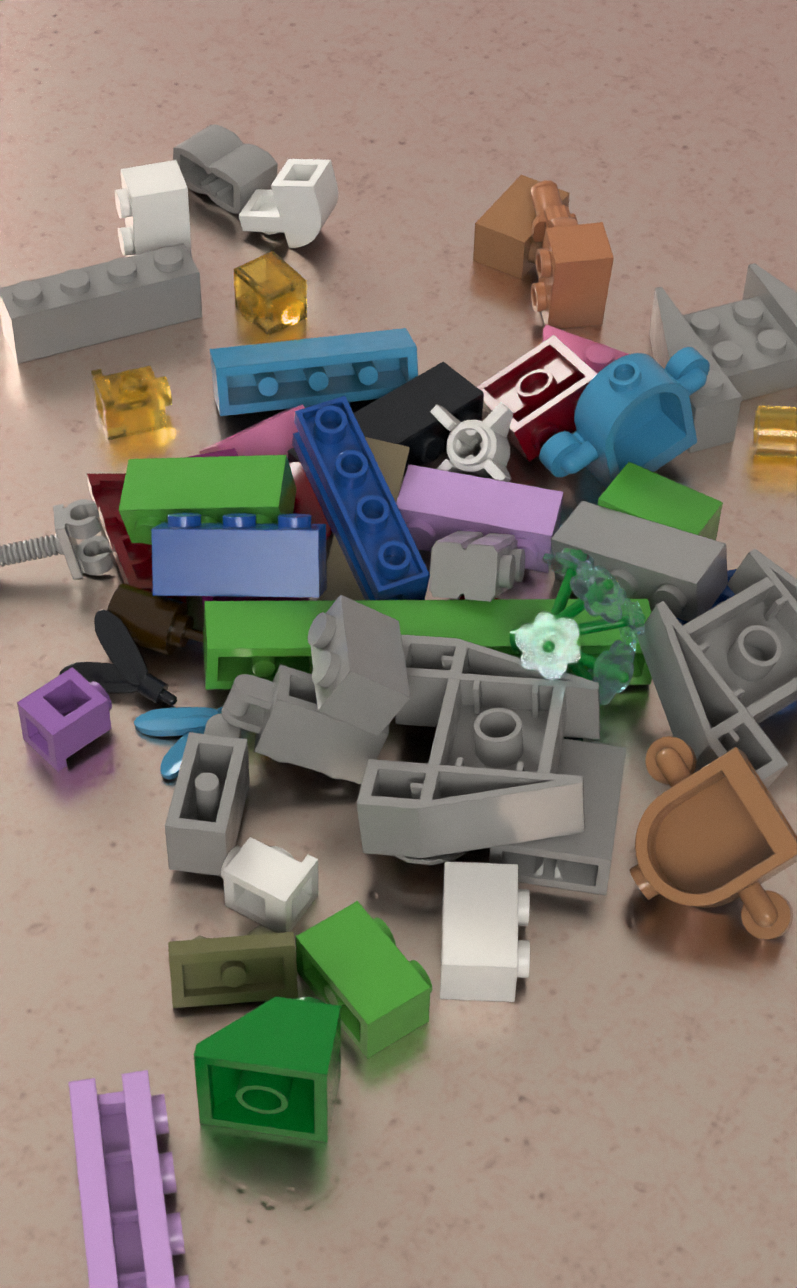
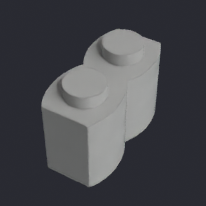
[173,124,278,214]

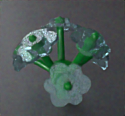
[510,548,646,706]

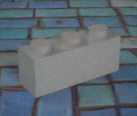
[551,501,728,622]

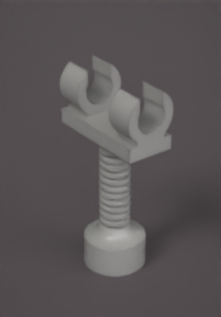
[0,499,114,580]

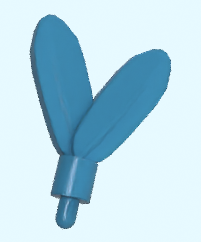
[134,706,223,780]

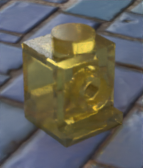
[91,366,172,441]

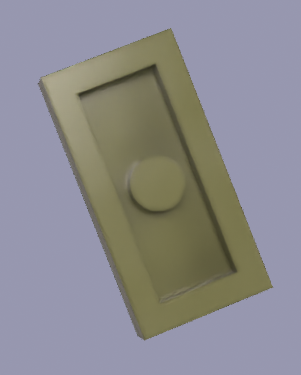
[168,924,298,1008]

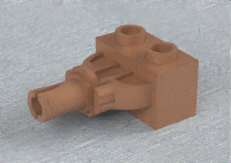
[531,180,614,329]

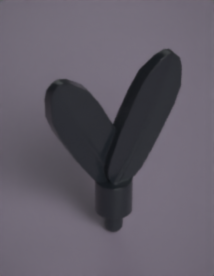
[59,609,177,706]

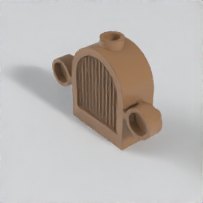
[629,736,797,940]

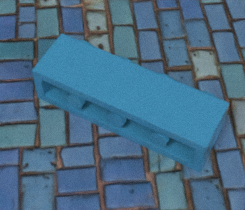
[210,328,418,416]

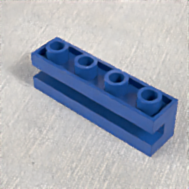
[292,396,430,600]

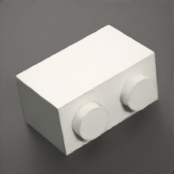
[115,160,192,257]
[440,862,530,1002]

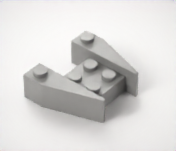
[649,263,797,453]
[637,549,797,788]
[357,635,600,858]

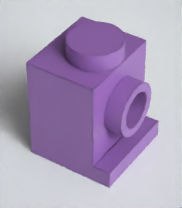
[17,667,112,772]

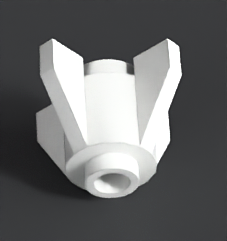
[430,403,513,482]

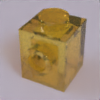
[234,251,307,336]

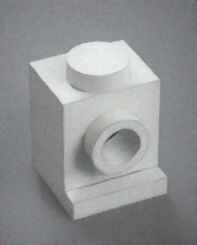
[221,837,318,933]

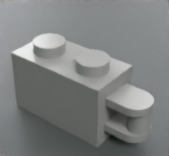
[221,665,389,785]
[165,713,250,876]

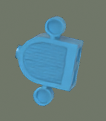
[539,347,710,489]

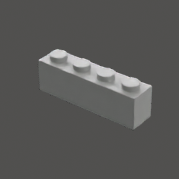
[0,243,202,364]

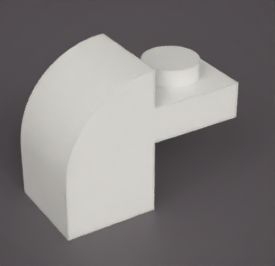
[239,159,338,248]

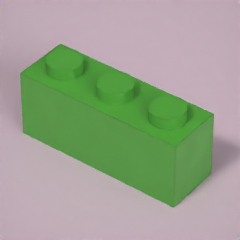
[119,455,297,545]

